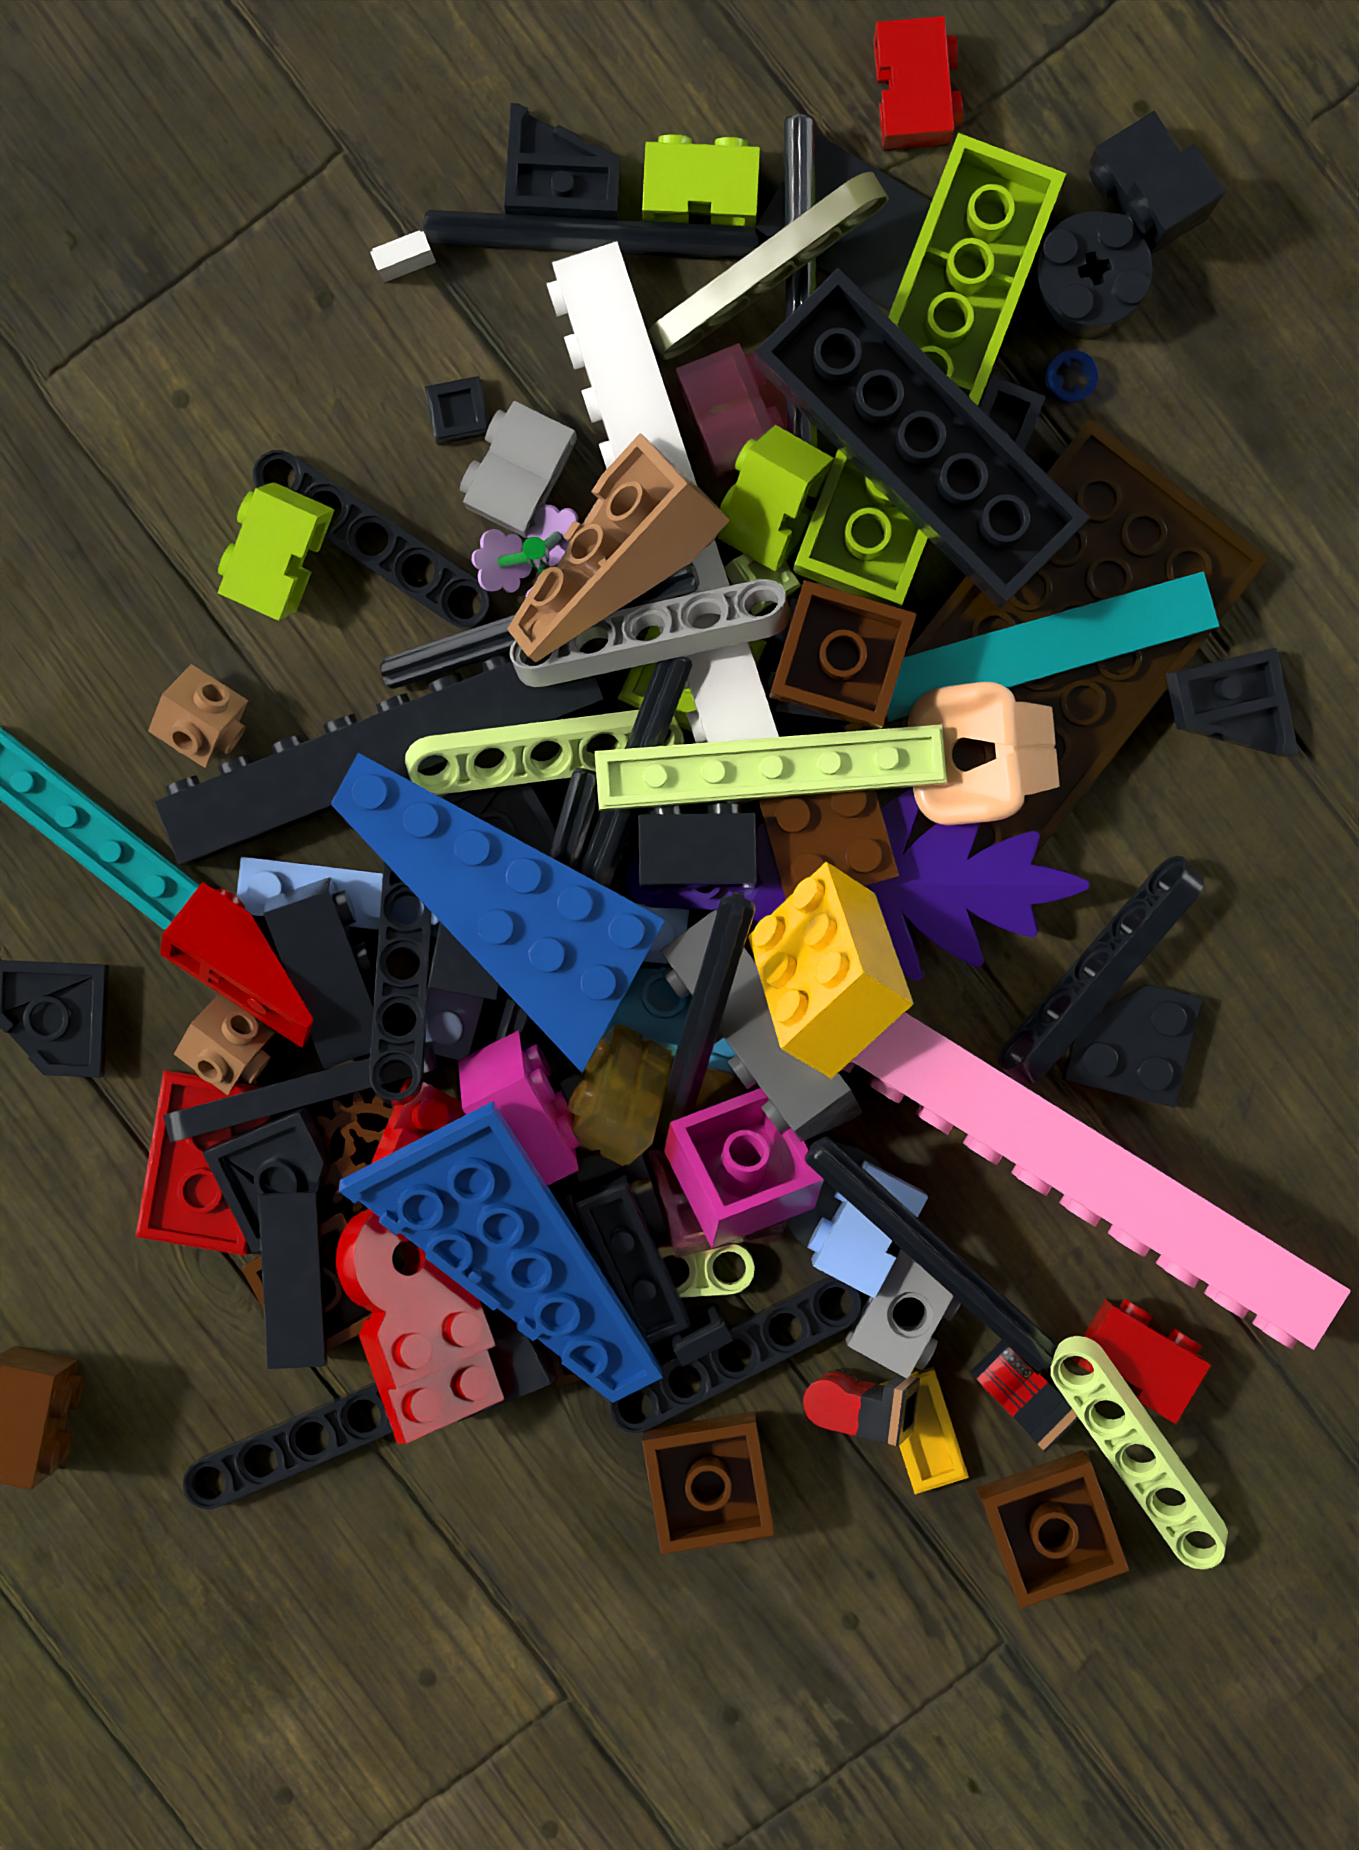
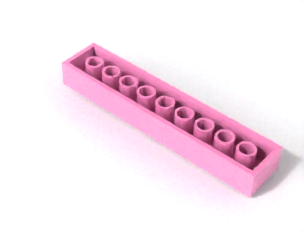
[843,1012,1351,1350]

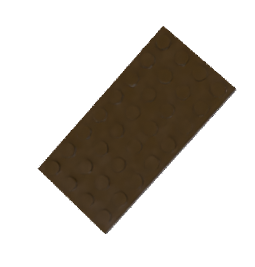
[844,419,1269,859]

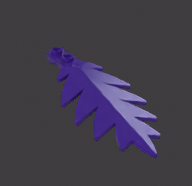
[626,787,1090,981]

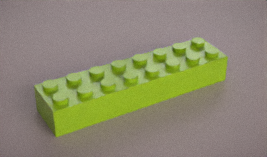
[793,133,1066,608]

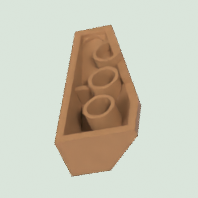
[507,433,730,662]

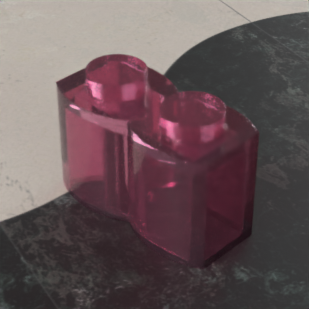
[675,343,785,480]

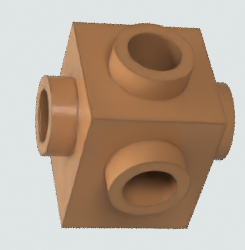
[148,664,248,768]
[174,994,276,1095]

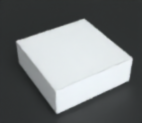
[370,230,436,283]

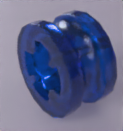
[1044,350,1098,404]

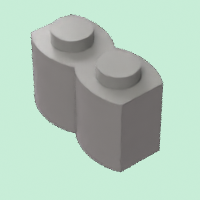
[460,401,577,539]

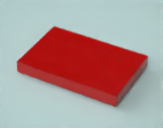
[135,1070,273,1256]

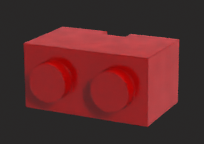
[873,16,963,151]
[1071,1298,1211,1424]

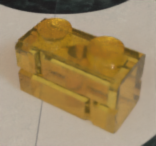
[568,1024,673,1166]

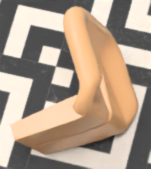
[907,682,1060,826]

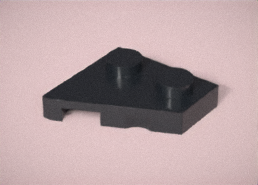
[504,103,621,220]
[1165,648,1299,757]

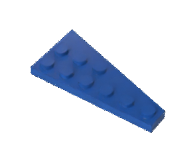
[331,753,665,1073]
[339,1101,663,1403]

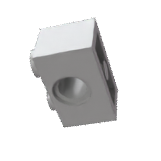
[845,1245,961,1379]

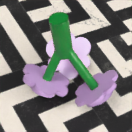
[472,505,578,597]

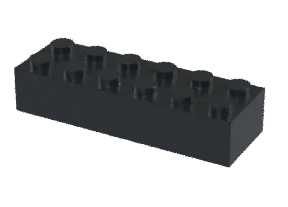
[754,268,1090,609]

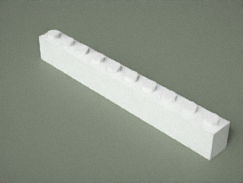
[547,241,779,804]

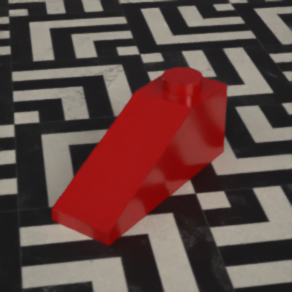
[160,882,314,1048]

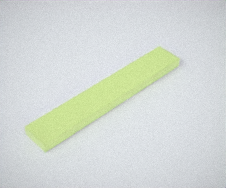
[595,725,947,811]

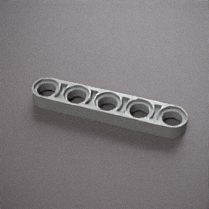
[510,579,791,687]

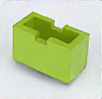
[642,135,760,227]
[718,425,834,571]
[218,482,335,621]

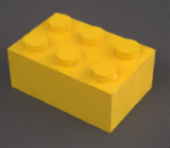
[748,862,914,1079]

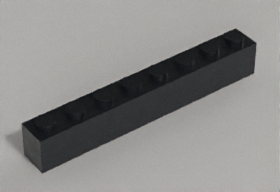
[154,646,606,866]

